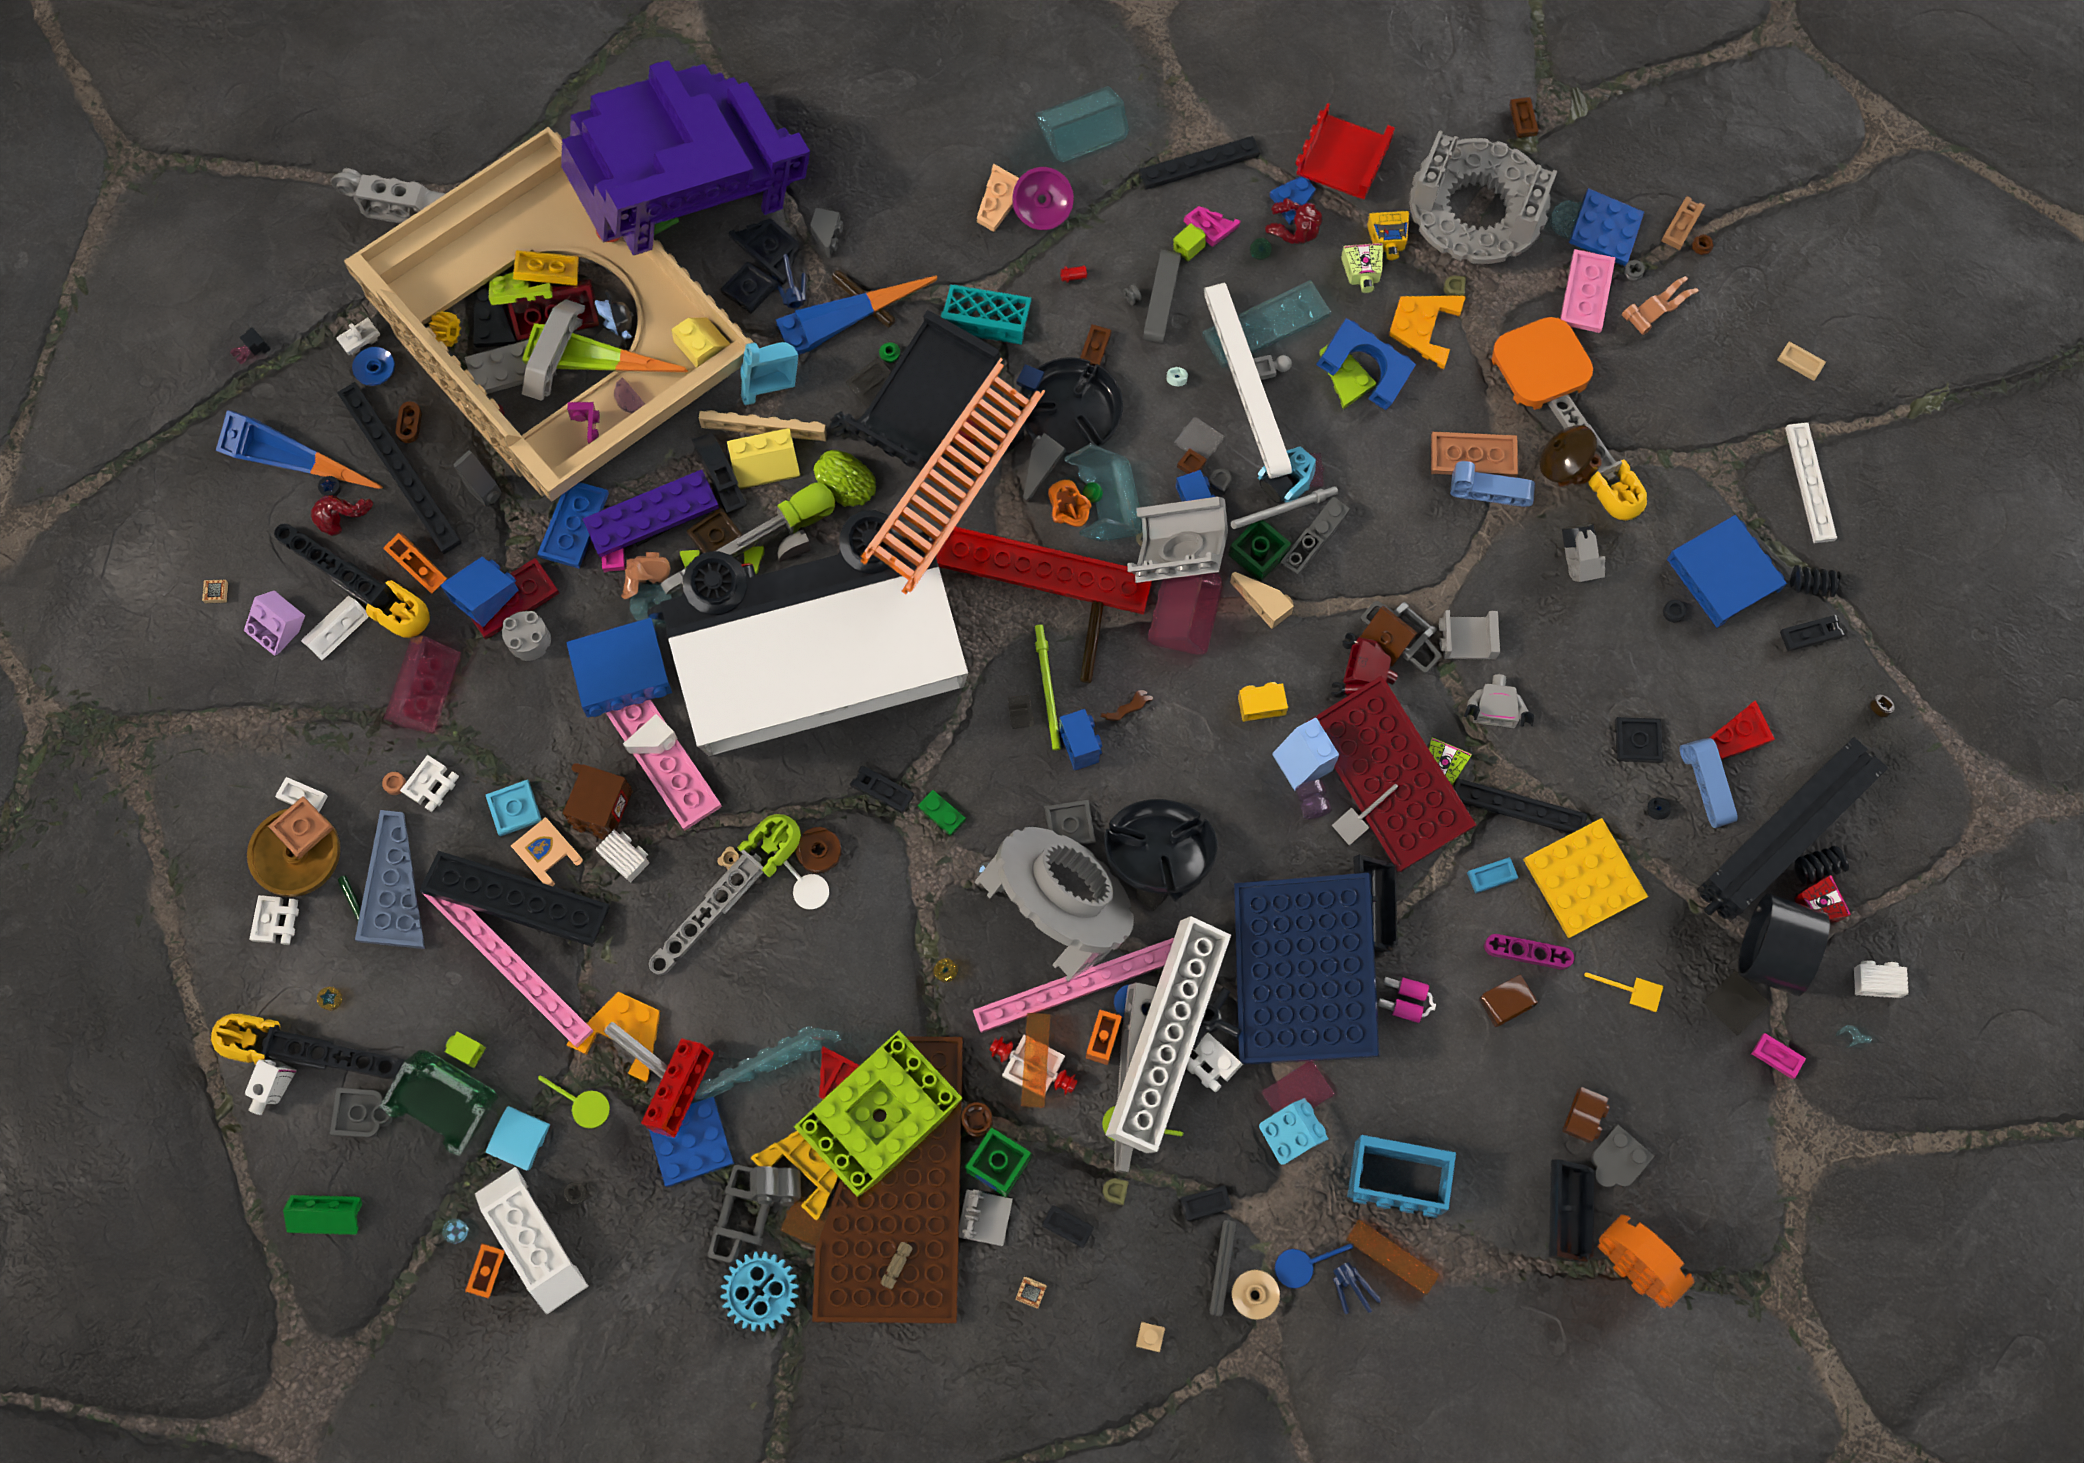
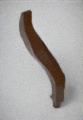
[1100,690,1153,721]

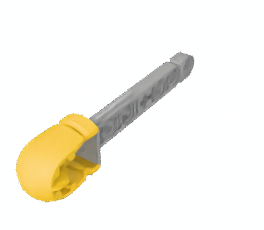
[1547,394,1647,521]

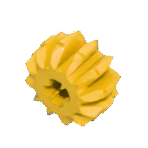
[429,311,462,347]

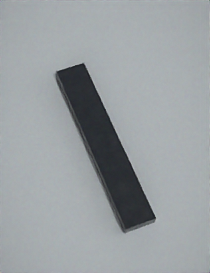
[1454,778,1588,834]

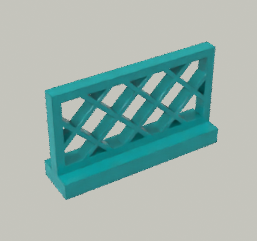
[941,284,1031,345]

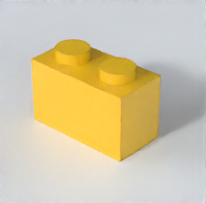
[1238,682,1288,722]

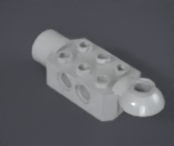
[330,168,446,223]

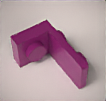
[567,402,600,444]

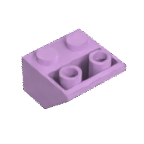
[244,591,305,656]

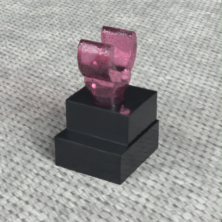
[230,327,271,364]

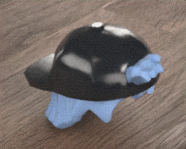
[595,290,633,340]

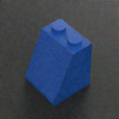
[440,556,519,627]

